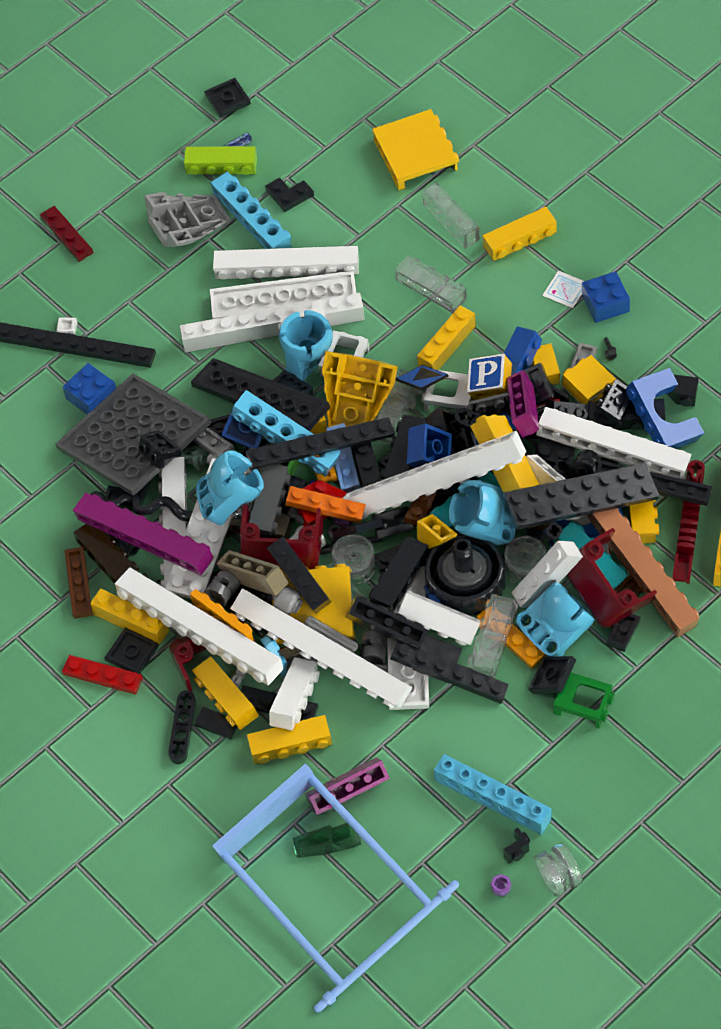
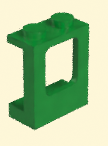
[553,672,615,728]

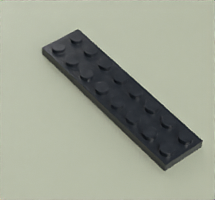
[191,358,331,431]
[502,463,660,530]

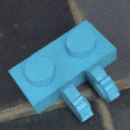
[260,636,289,678]

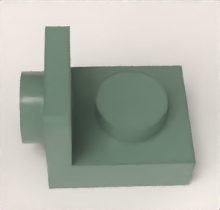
[177,446,208,472]

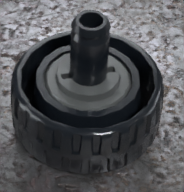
[424,534,506,616]

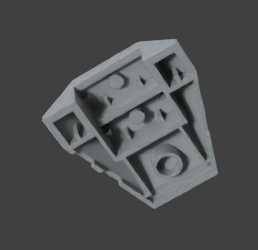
[145,192,231,247]

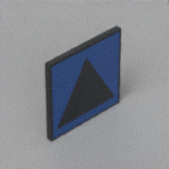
[396,365,449,390]

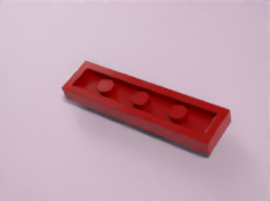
[62,655,143,695]

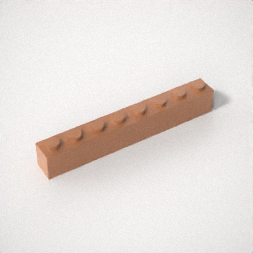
[587,508,699,637]

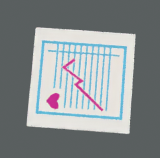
[542,271,584,308]

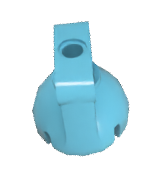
[279,310,333,381]
[196,450,264,526]
[449,480,516,546]
[517,581,595,657]

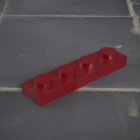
[40,205,93,262]

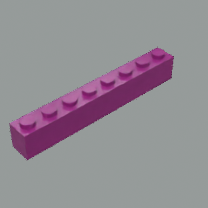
[73,492,214,576]

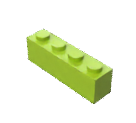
[184,146,257,175]

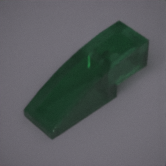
[293,823,361,858]

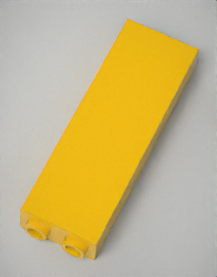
[470,414,544,528]

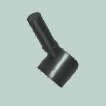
[604,337,617,361]

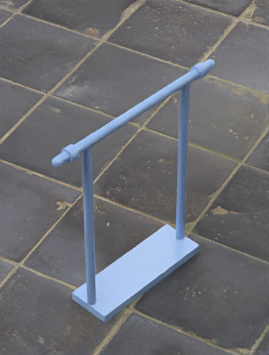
[212,763,459,1013]

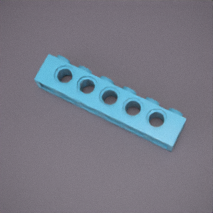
[210,172,291,249]
[231,390,341,477]
[434,754,552,835]

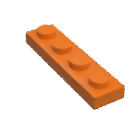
[285,486,365,524]

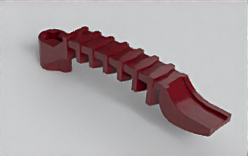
[672,460,705,584]

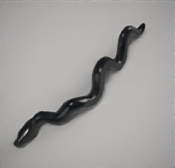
[90,491,232,537]

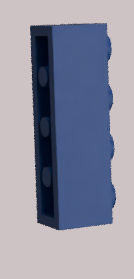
[503,326,542,404]

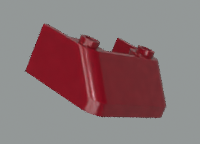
[240,504,323,570]
[566,528,657,628]
[169,618,256,692]

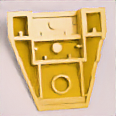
[322,351,398,427]

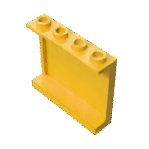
[372,109,459,190]
[272,564,356,645]

